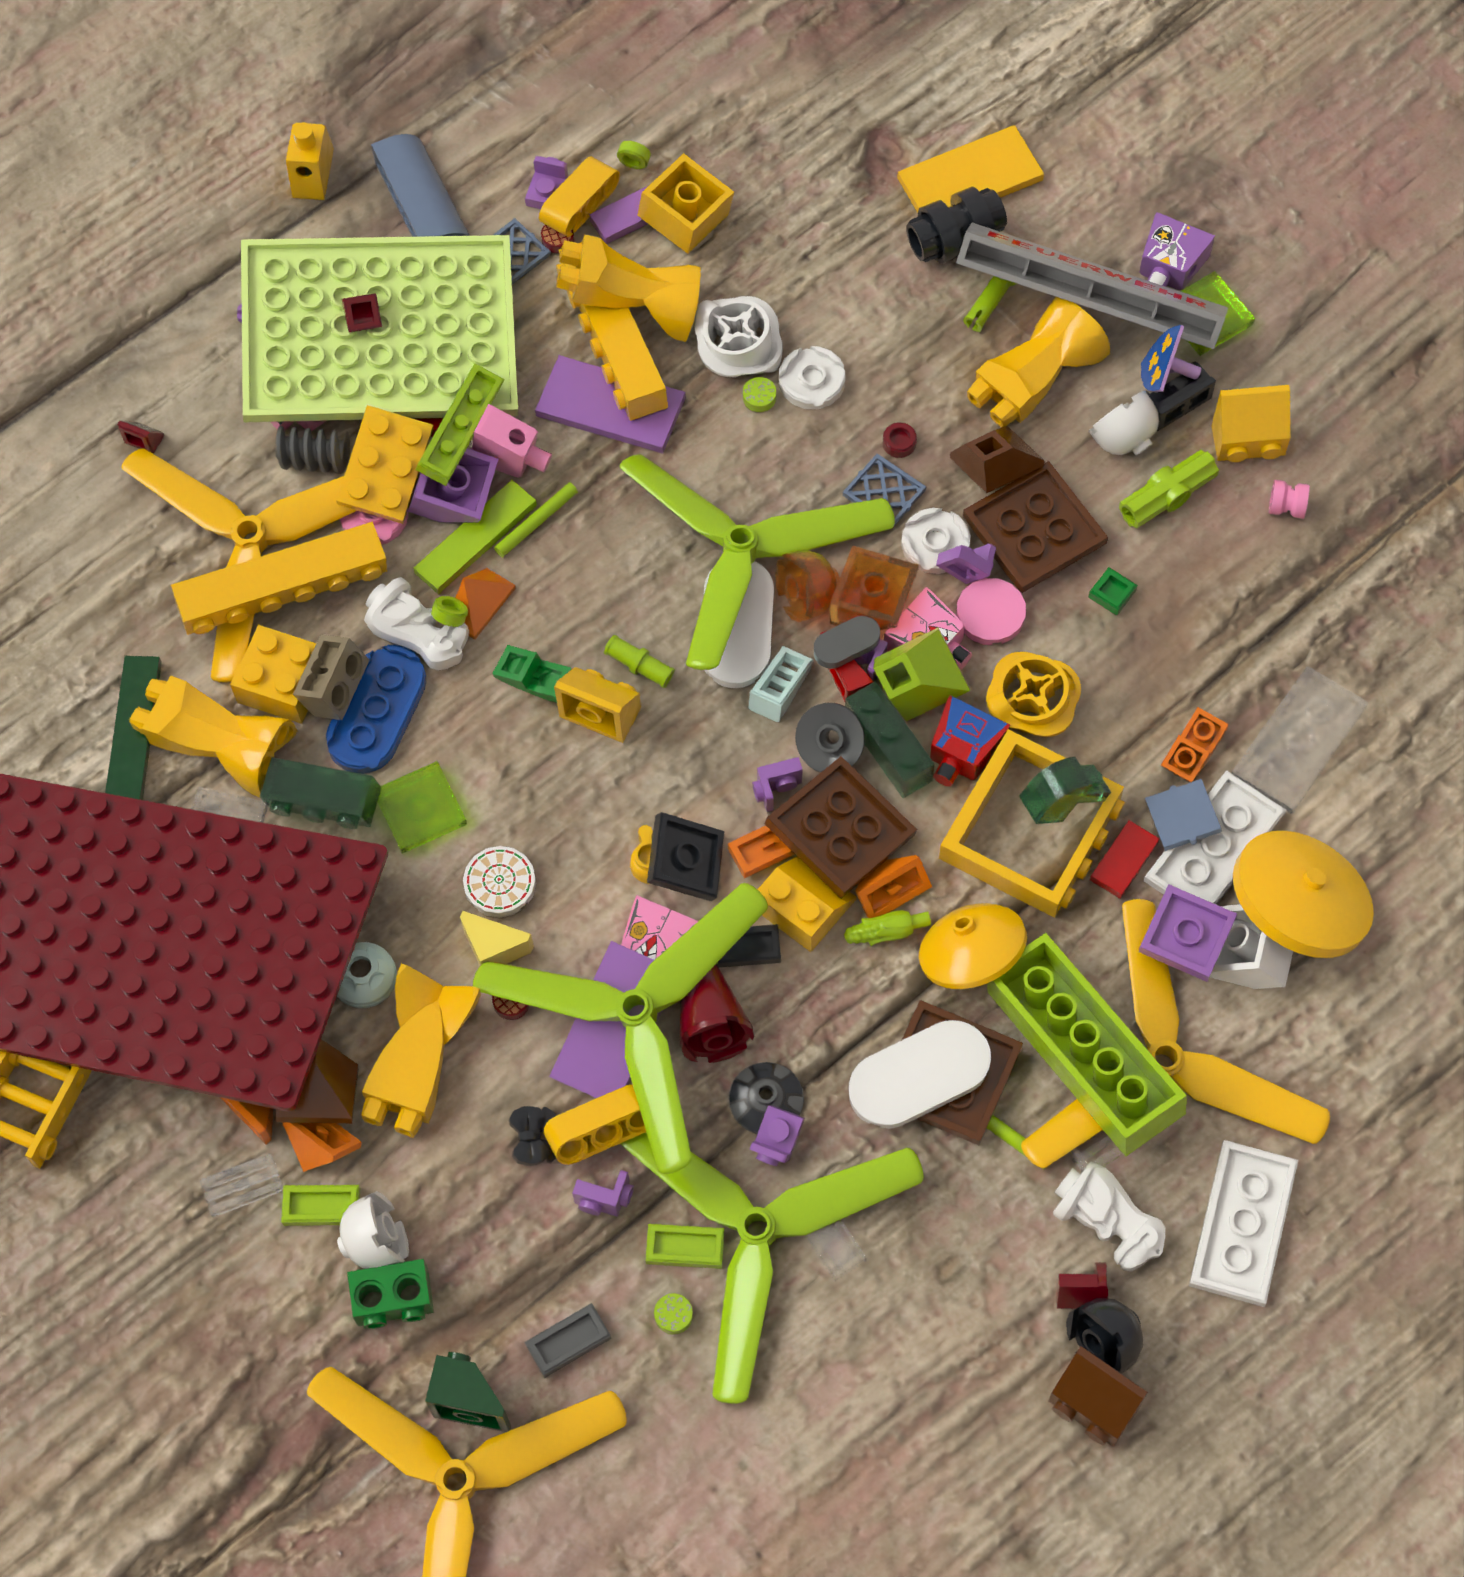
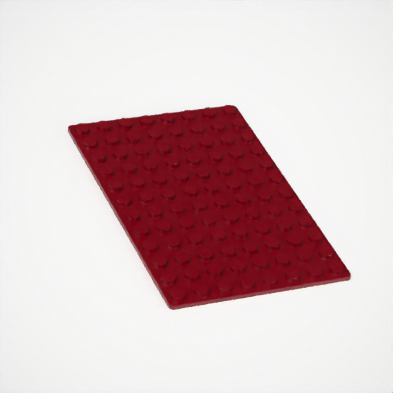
[0,774,388,1112]

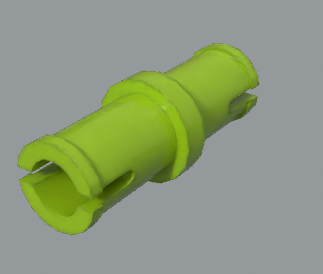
[604,635,675,688]

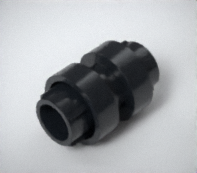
[906,186,1007,264]

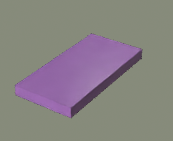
[535,355,686,454]
[549,941,662,1098]

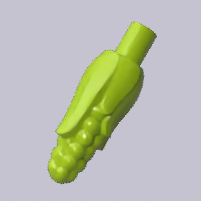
[844,910,931,946]

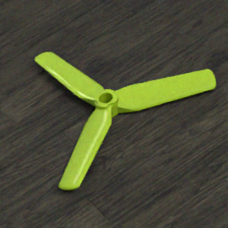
[619,454,895,670]
[472,883,768,1174]
[620,1132,924,1404]

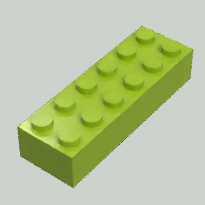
[987,933,1187,1157]

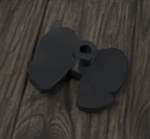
[508,1106,557,1166]

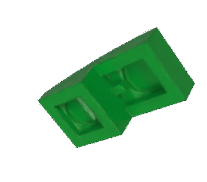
[492,645,572,703]

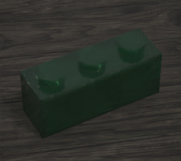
[845,681,935,798]
[260,757,382,829]

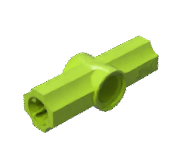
[1119,450,1219,529]

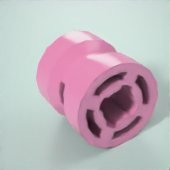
[1269,480,1310,519]

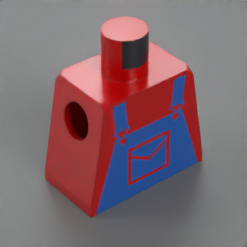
[930,695,1010,787]

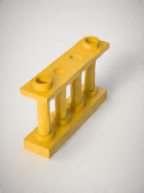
[0,1051,92,1169]

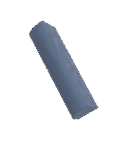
[371,134,470,237]

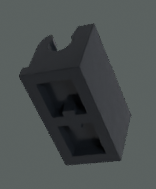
[1146,361,1216,432]

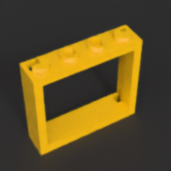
[939,729,1126,918]

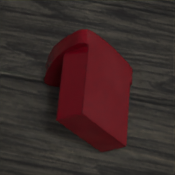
[1056,1262,1108,1309]

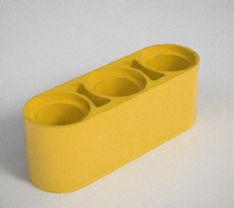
[539,156,620,237]
[544,1084,646,1165]

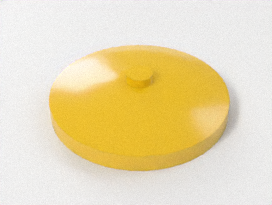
[1233,831,1374,958]

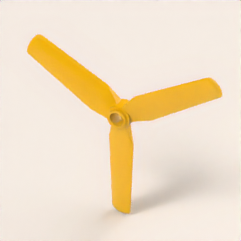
[121,448,358,683]
[1021,899,1330,1168]
[307,1367,627,1577]

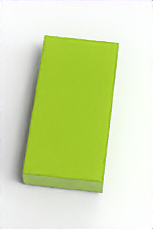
[281,1185,361,1226]
[645,1224,725,1269]

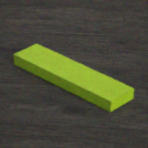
[415,363,505,486]
[413,480,537,595]

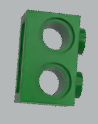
[347,1259,434,1329]

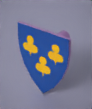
[1141,325,1201,392]

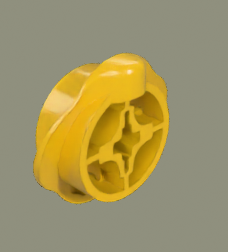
[986,652,1081,737]

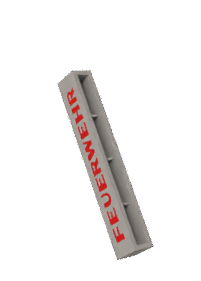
[956,223,1228,349]

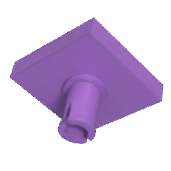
[1138,884,1237,982]

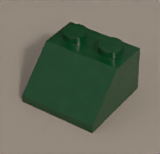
[425,1352,511,1432]

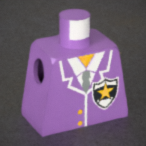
[1139,212,1215,290]

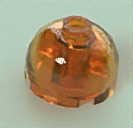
[775,550,840,622]

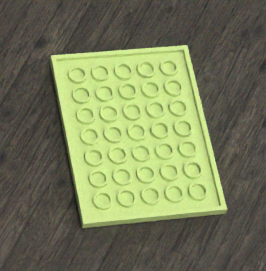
[241,235,518,422]

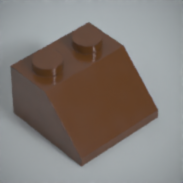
[1048,1346,1148,1447]

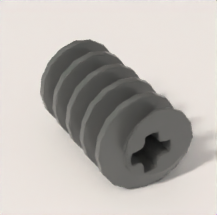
[276,426,350,474]

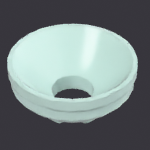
[337,942,397,1008]

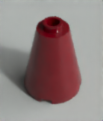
[680,964,755,1063]

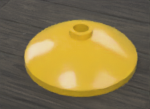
[919,903,1027,989]

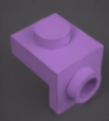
[572,1170,634,1217]

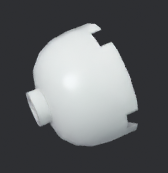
[1089,391,1159,456]
[337,1191,409,1269]

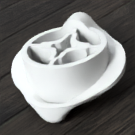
[694,296,783,377]

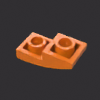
[1161,707,1229,783]

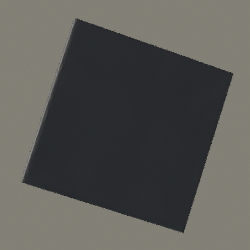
[647,812,725,901]

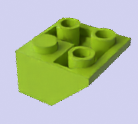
[873,627,970,721]

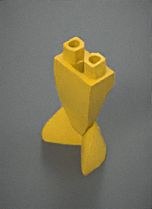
[556,234,701,342]
[967,297,1110,427]
[129,675,298,799]
[361,963,481,1138]

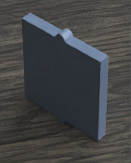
[1145,779,1222,851]

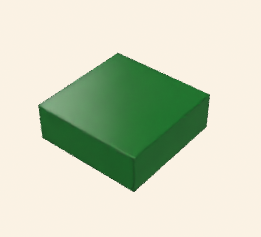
[1088,567,1138,615]

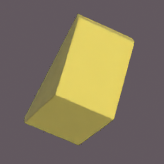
[460,911,534,966]

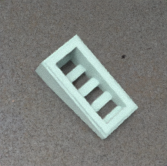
[748,646,814,722]

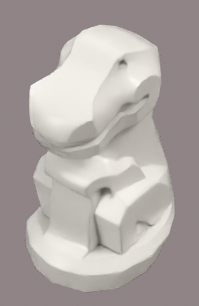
[364,577,469,670]
[1053,1161,1165,1272]

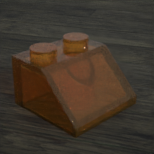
[830,545,919,631]

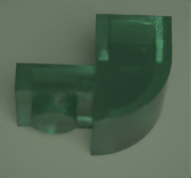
[1019,757,1111,824]

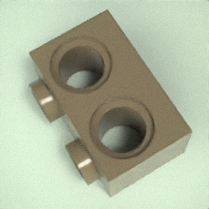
[293,634,369,720]

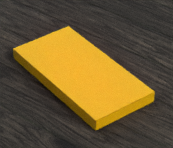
[897,125,1044,213]

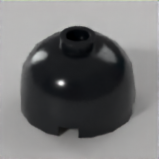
[1066,1298,1143,1374]

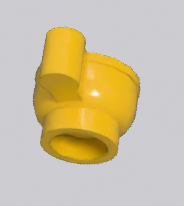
[630,825,653,884]

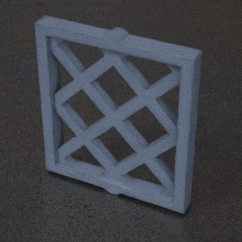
[493,218,551,285]
[842,454,926,526]

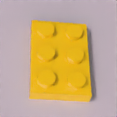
[336,405,433,524]

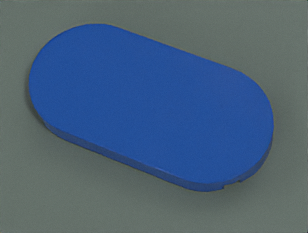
[326,645,426,774]

